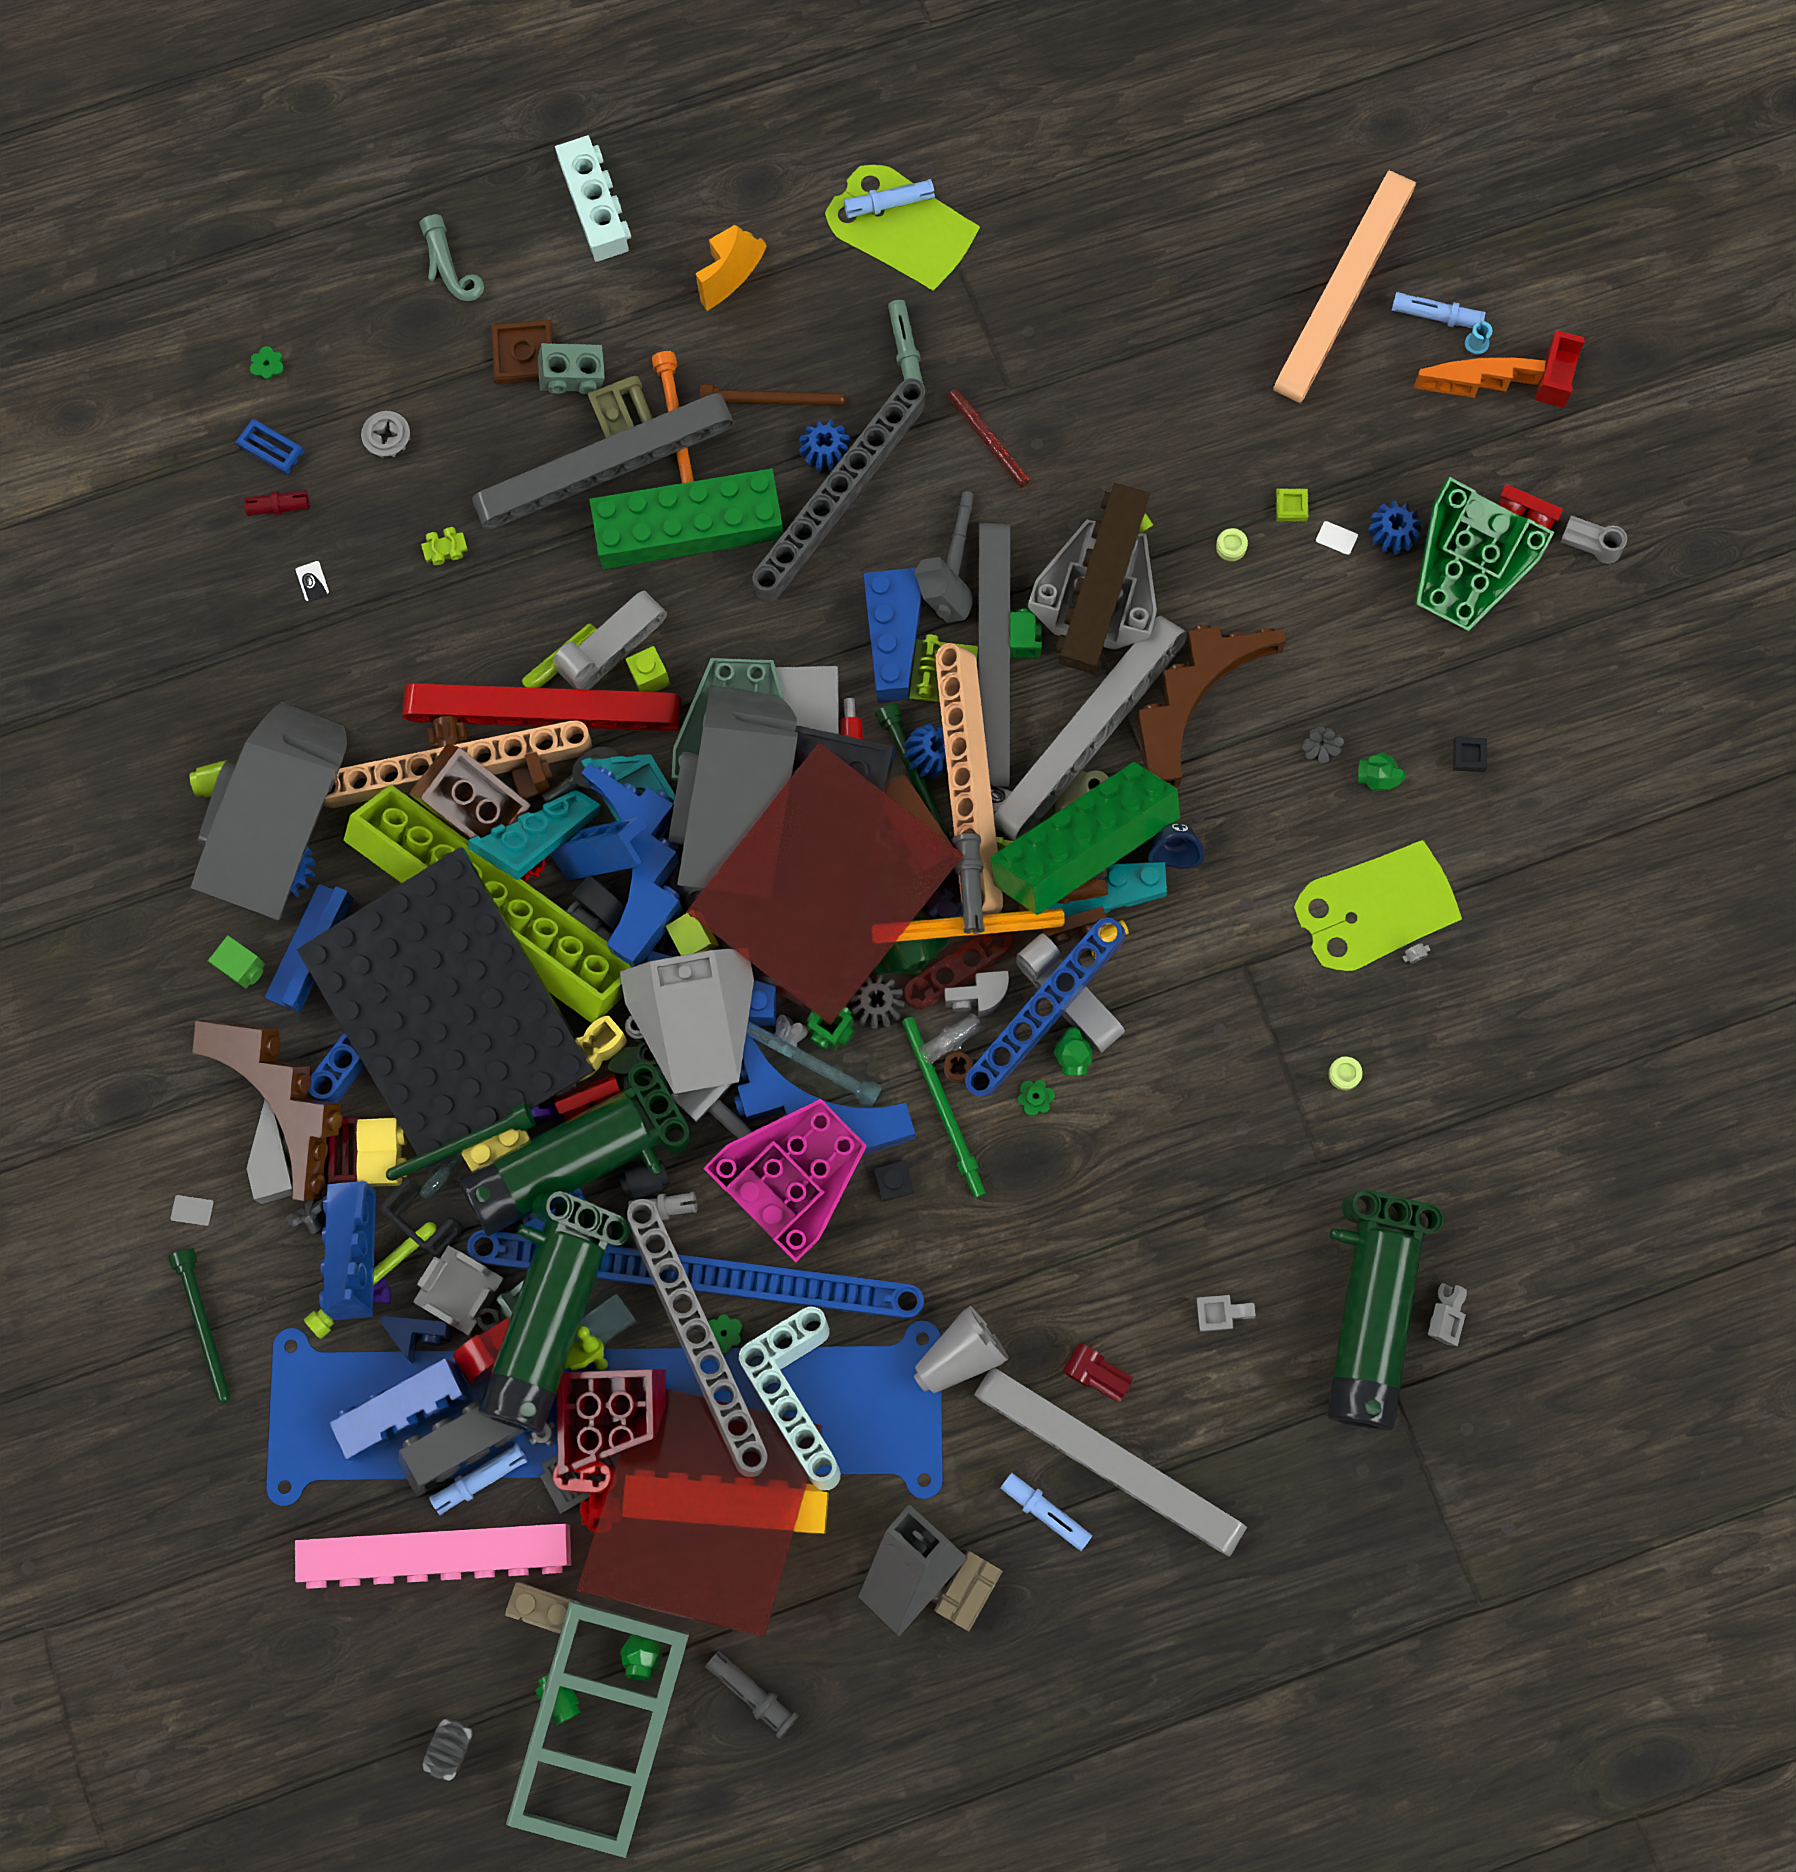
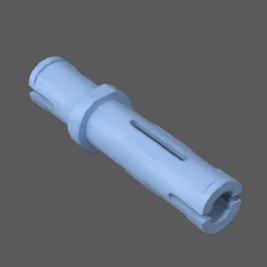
[844,179,935,219]
[1392,292,1486,329]
[429,1443,528,1516]
[1000,1473,1093,1551]

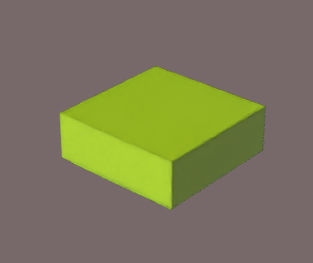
[1276,489,1309,521]

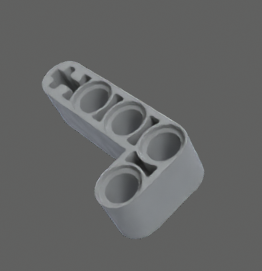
[553,591,667,690]
[1016,933,1125,1054]

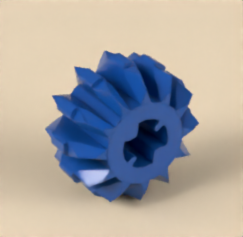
[799,419,851,473]
[1368,500,1422,555]
[903,723,948,779]

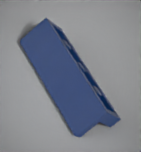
[551,816,646,881]
[265,885,354,1013]

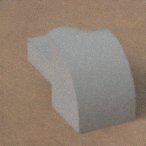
[945,971,1009,1018]

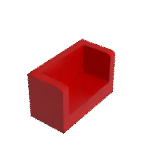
[1535,330,1585,408]

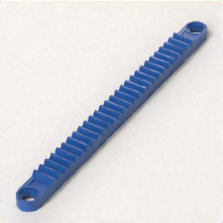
[467,1230,924,1319]

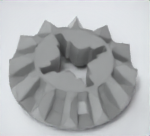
[361,411,411,458]

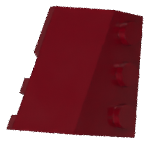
[557,1369,666,1475]

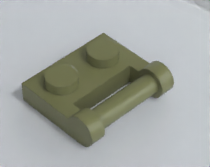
[587,376,653,438]

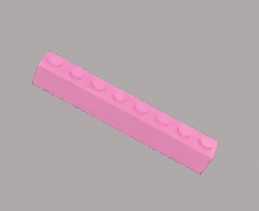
[295,1524,571,1589]

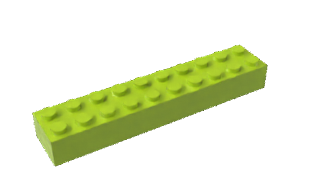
[344,784,632,1023]

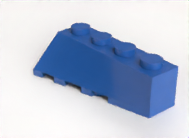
[319,1181,376,1320]

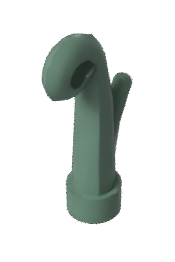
[419,214,484,301]

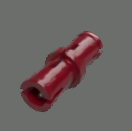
[244,490,310,517]

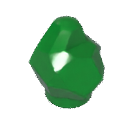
[1358,752,1406,792]
[1054,1027,1092,1075]
[620,1634,662,1681]

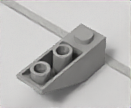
[246,1100,293,1204]

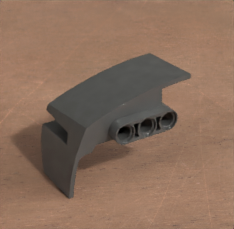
[668,684,798,899]
[190,701,347,920]

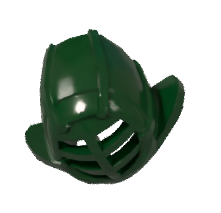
[870,915,949,977]

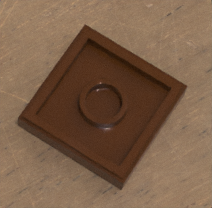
[491,320,555,384]

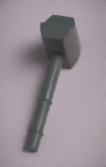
[914,491,974,623]
[671,1074,753,1139]

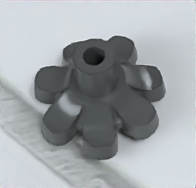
[1302,727,1344,763]
[285,1199,323,1234]

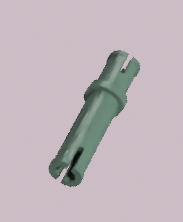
[888,300,923,383]

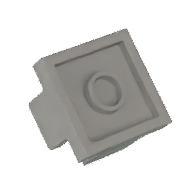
[413,1245,505,1337]

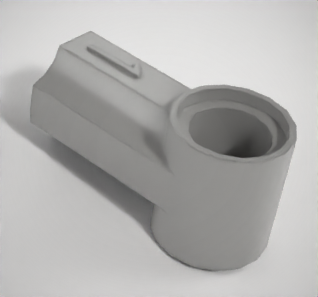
[1561,516,1627,564]

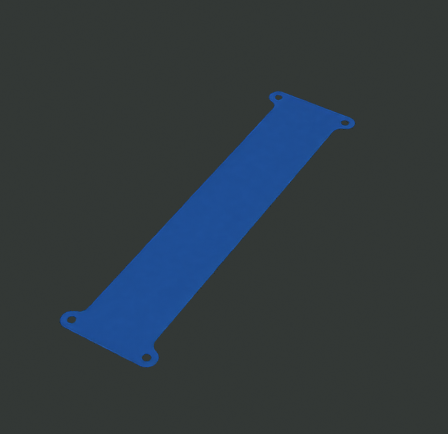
[266,1321,943,1506]

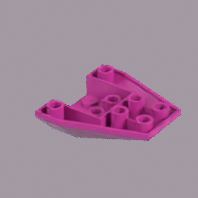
[703,1099,867,1262]

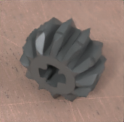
[850,975,904,1030]
[422,1718,473,1781]

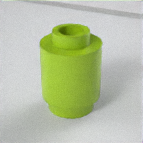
[189,760,227,798]

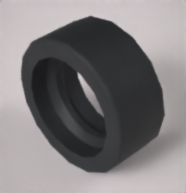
[573,875,626,931]

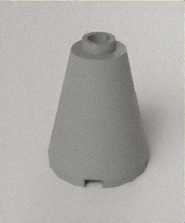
[914,1306,1009,1394]

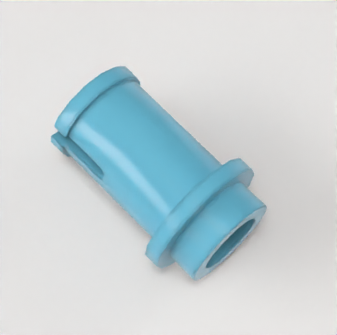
[1465,321,1492,355]

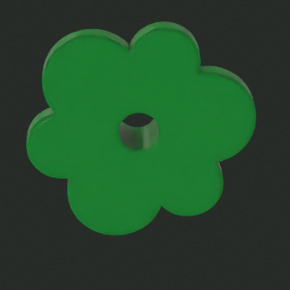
[250,346,284,380]
[1017,1080,1055,1116]
[708,1314,742,1353]

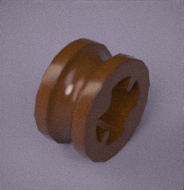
[944,1052,973,1083]

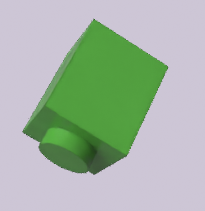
[208,935,265,989]

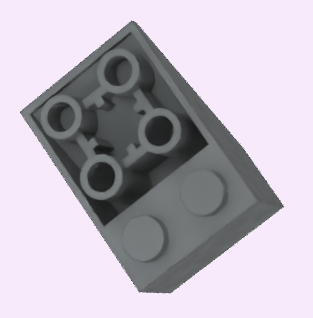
[858,1504,967,1636]

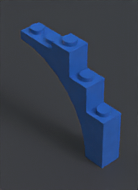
[581,763,683,967]
[734,1026,916,1155]

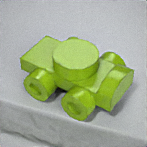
[421,527,468,565]

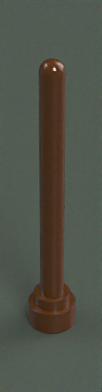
[700,383,846,406]

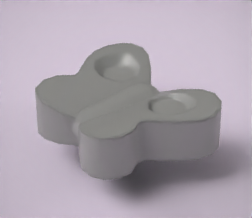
[771,1015,808,1052]

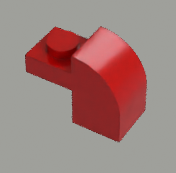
[452,1318,509,1387]

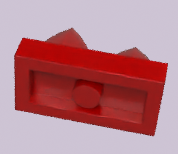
[1499,484,1563,530]
[554,1073,620,1120]

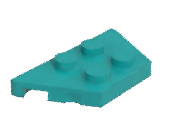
[581,754,676,840]

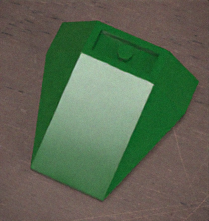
[1414,476,1554,631]

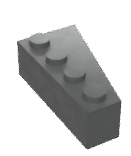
[398,1401,526,1497]

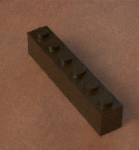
[1055,482,1150,675]

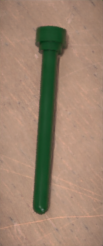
[875,703,950,840]
[386,1102,535,1181]
[168,1248,230,1404]

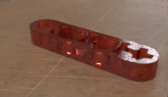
[904,932,1012,1010]

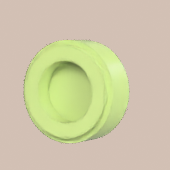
[1216,528,1248,561]
[1328,1057,1363,1091]

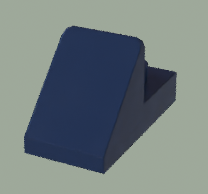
[380,1315,452,1363]

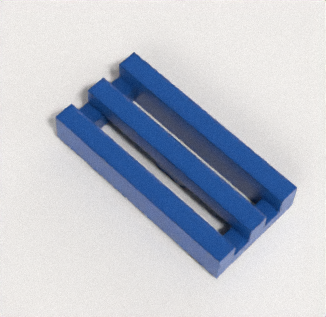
[236,418,305,476]

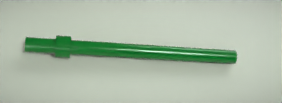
[901,1016,986,1199]

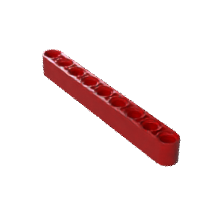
[402,684,681,731]

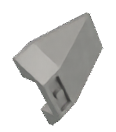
[1028,519,1157,650]
[620,948,754,1094]

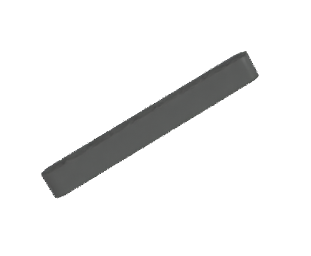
[752,378,925,602]
[472,393,734,529]
[978,523,1010,787]

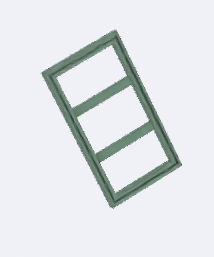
[506,1600,689,1858]

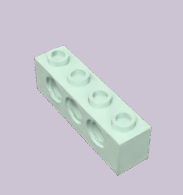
[555,135,631,262]

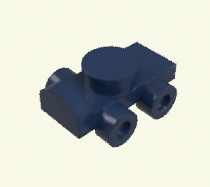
[923,887,963,919]

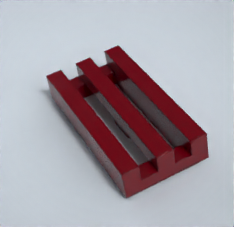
[328,1117,363,1184]

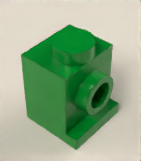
[1010,608,1042,658]

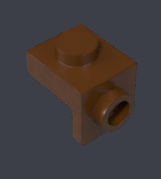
[512,751,552,800]

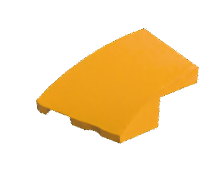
[695,225,767,311]

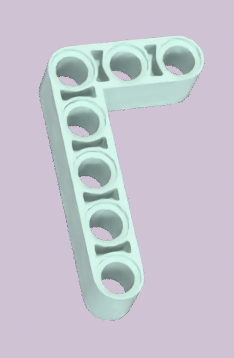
[739,1307,841,1490]

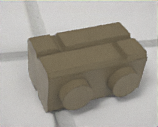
[931,1550,1003,1632]
[505,1582,585,1634]

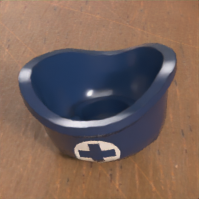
[1148,823,1204,869]

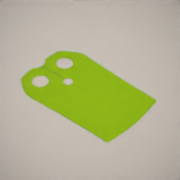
[825,165,980,291]
[1294,840,1462,971]

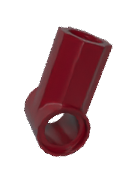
[1062,1343,1134,1403]

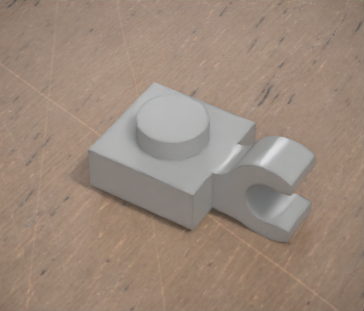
[1428,1283,1467,1346]
[1196,1295,1256,1332]

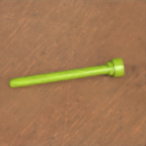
[304,1222,436,1339]

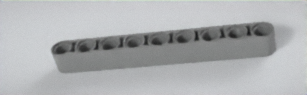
[994,616,1187,841]
[627,1199,767,1477]
[974,1368,1247,1557]

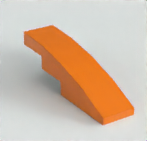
[1414,358,1546,398]

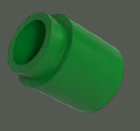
[535,1674,581,1726]

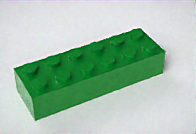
[590,468,783,570]
[990,762,1180,915]

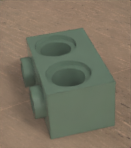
[538,343,605,394]

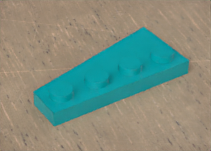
[468,790,601,880]
[1040,862,1167,932]

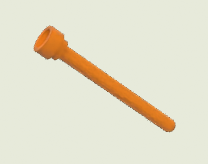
[652,351,694,483]

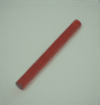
[948,388,1030,488]

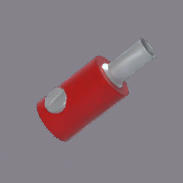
[839,698,863,739]

